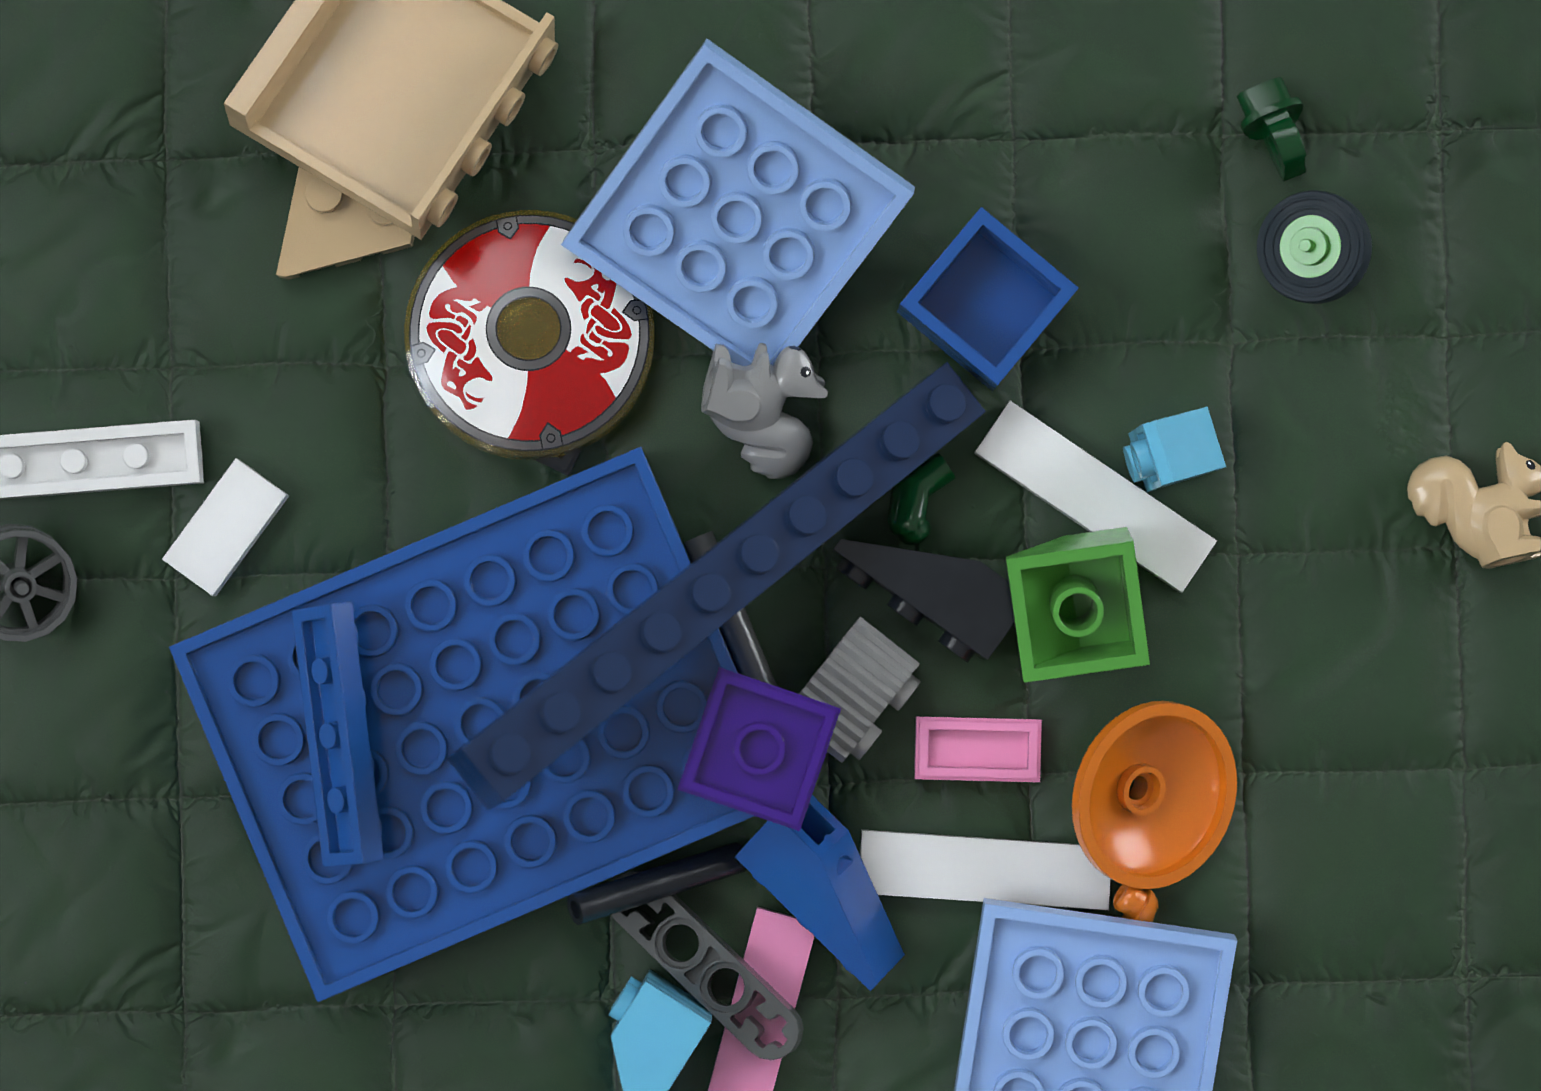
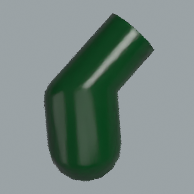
[887,453,956,545]

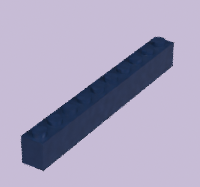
[446,362,986,810]

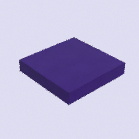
[677,667,841,831]

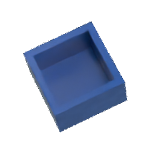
[897,207,1079,391]

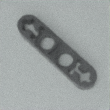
[612,871,804,1060]

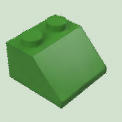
[1006,527,1150,683]

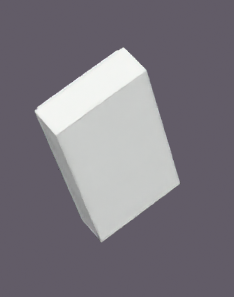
[162,458,289,596]

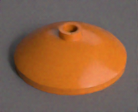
[1072,701,1237,889]

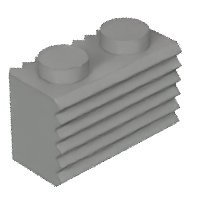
[799,617,921,763]

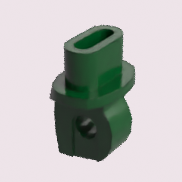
[1237,77,1307,182]

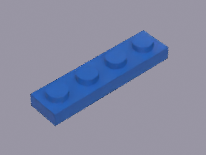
[292,602,384,867]

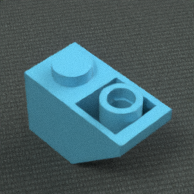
[1123,407,1226,492]

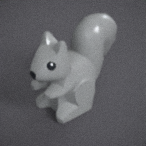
[701,343,828,479]

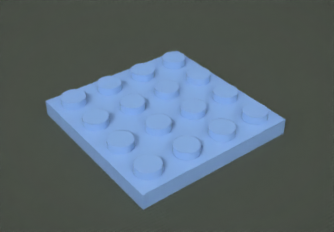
[561,39,915,366]
[954,898,1237,1091]

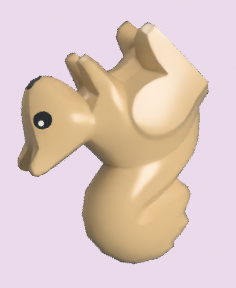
[1407,442,1541,569]

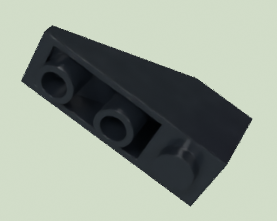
[832,539,1015,663]

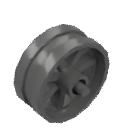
[0,524,77,642]

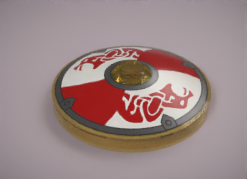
[404,210,655,460]

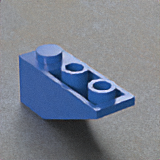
[735,795,905,991]

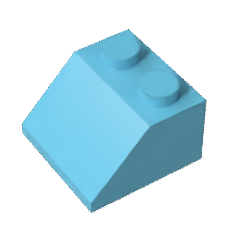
[608,970,712,1091]

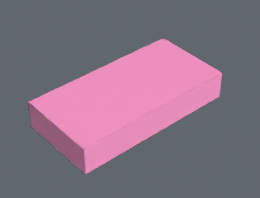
[914,716,1042,782]

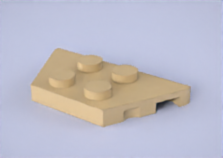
[276,167,415,280]

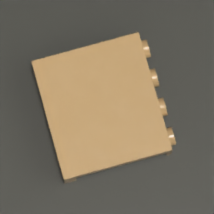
[224,0,559,240]

